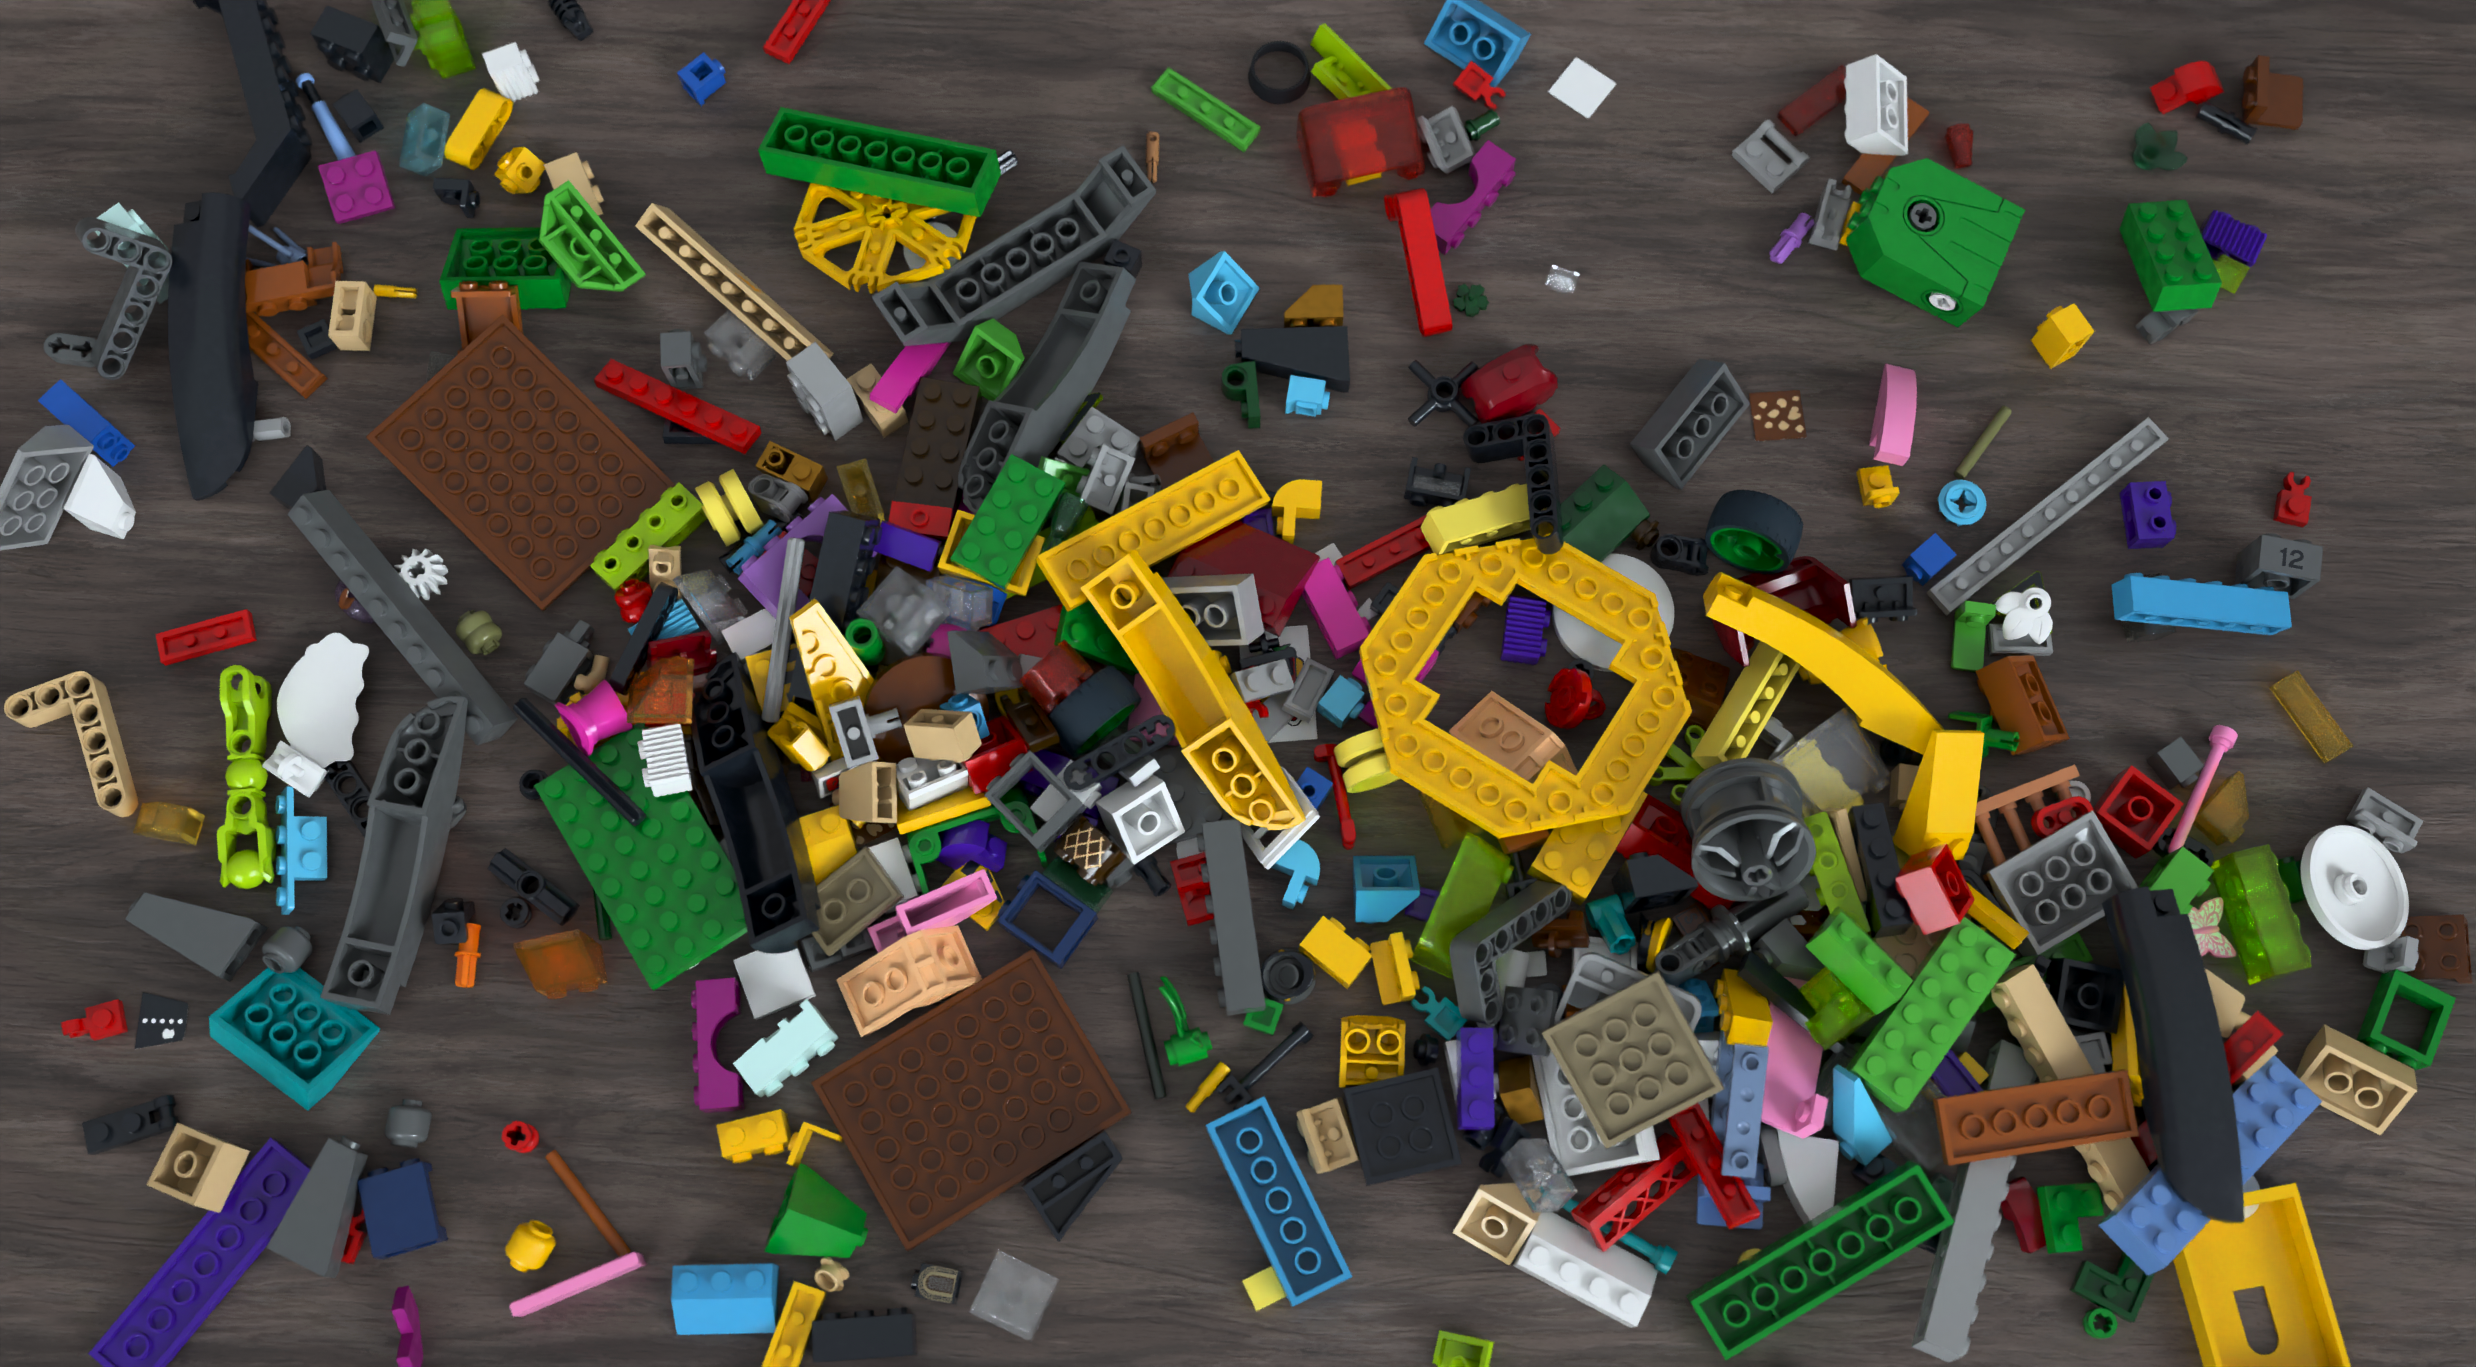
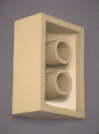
[2295,1024,2418,1136]

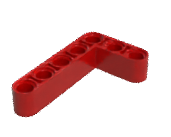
[1384,188,1452,337]

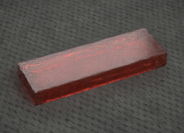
[1777,65,1846,136]

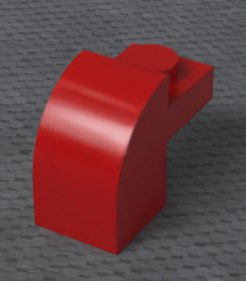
[2150,61,2224,115]

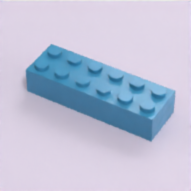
[1206,1096,1352,1307]

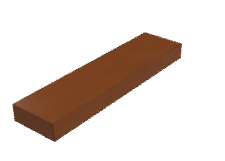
[1841,97,1930,195]
[246,312,327,399]

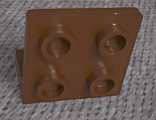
[1139,412,1214,490]
[1671,648,1730,731]
[2398,914,2473,984]

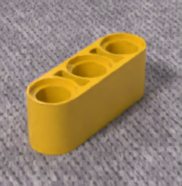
[444,88,513,170]

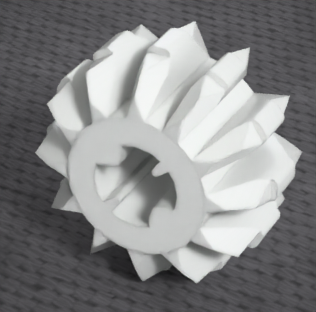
[394,549,448,600]

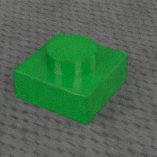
[1243,998,1284,1036]

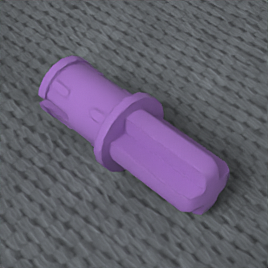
[1769,213,1815,264]

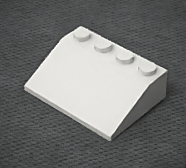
[1532,1050,1660,1178]

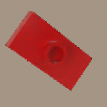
[888,501,953,540]

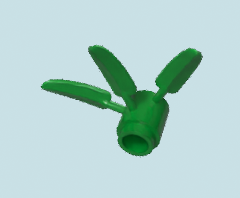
[1159,976,1212,1067]

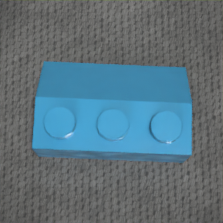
[1424,0,1531,87]
[671,1264,779,1335]

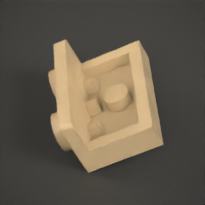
[1296,1097,1359,1174]

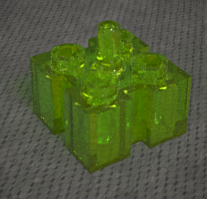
[409,0,476,79]

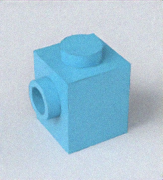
[1317,675,1365,729]

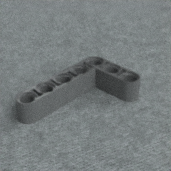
[75,217,172,380]
[1449,880,1572,1026]

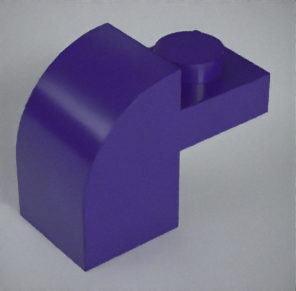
[935,819,1007,873]

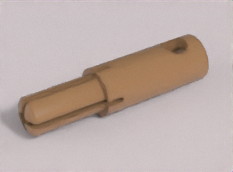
[1146,132,1159,183]

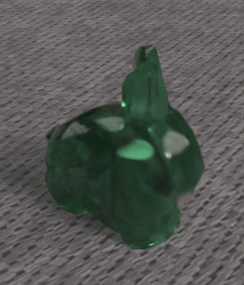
[1043,492,1089,552]

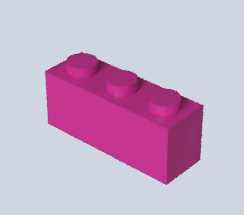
[1302,558,1372,660]

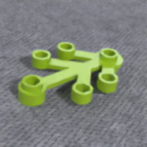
[1649,725,1705,806]

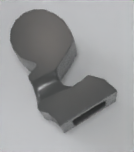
[2135,309,2198,345]

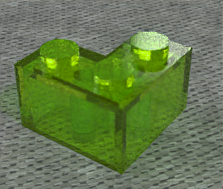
[1799,967,1876,1050]

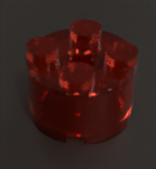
[1019,640,1094,713]

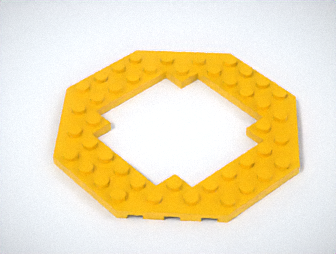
[1359,533,1692,838]

